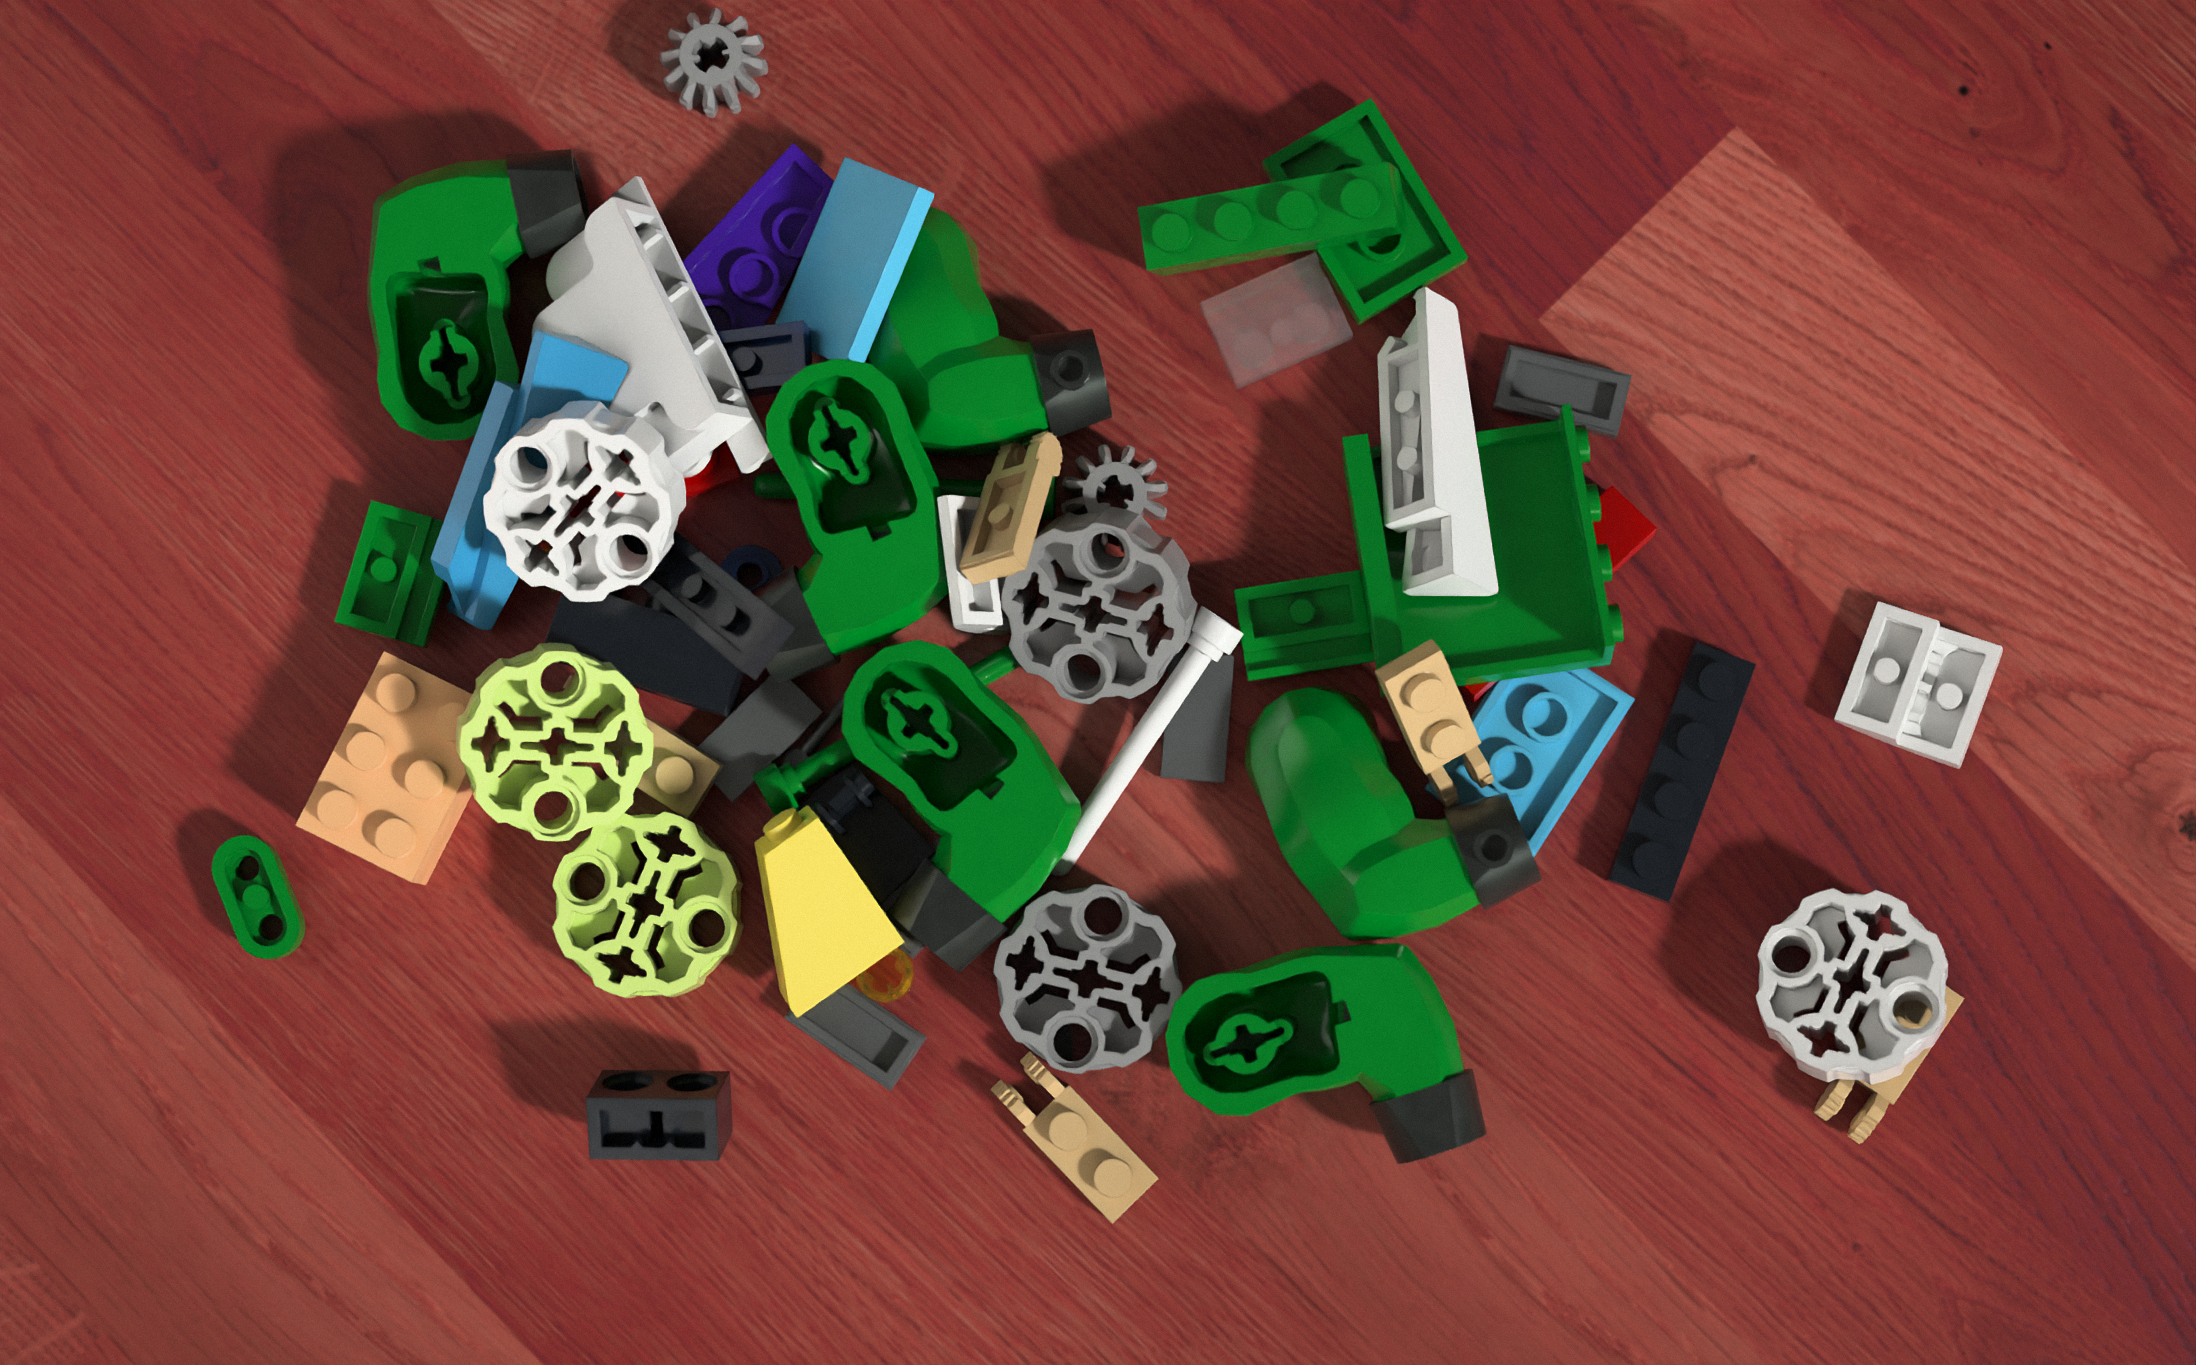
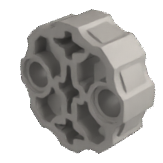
[1001,506,1198,704]
[993,884,1183,1074]

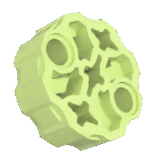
[456,643,653,841]
[552,811,744,998]

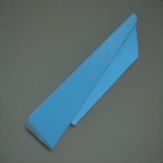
[430,329,628,630]

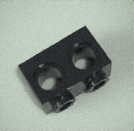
[586,1070,733,1161]

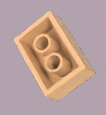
[296,651,512,885]

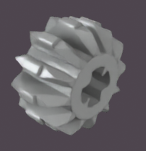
[660,7,768,119]
[1061,444,1168,552]

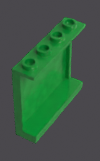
[1342,404,1624,698]

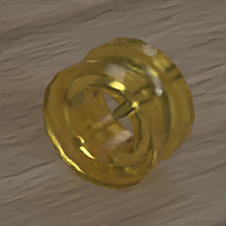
[856,947,915,1002]

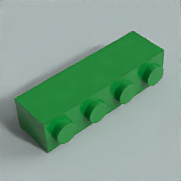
[1137,161,1408,276]

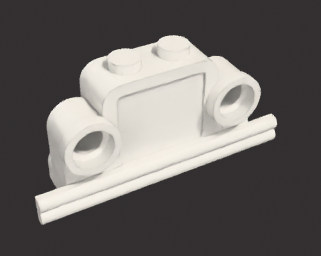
[532,176,773,478]

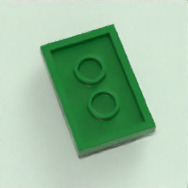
[1262,98,1468,325]

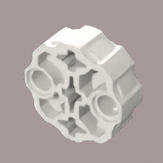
[483,400,686,602]
[1756,888,1948,1085]

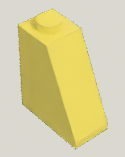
[754,805,904,1018]

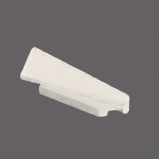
[1378,287,1498,596]

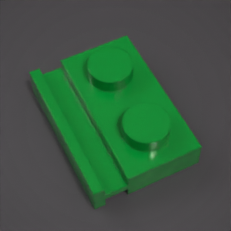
[334,500,447,649]
[1233,570,1375,682]

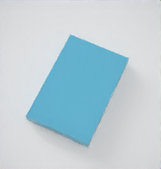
[775,157,935,363]
[1423,668,1635,857]

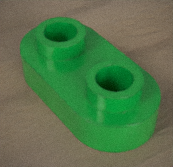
[211,835,305,960]

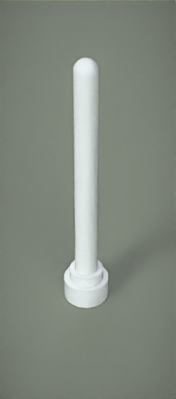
[1051,606,1244,876]

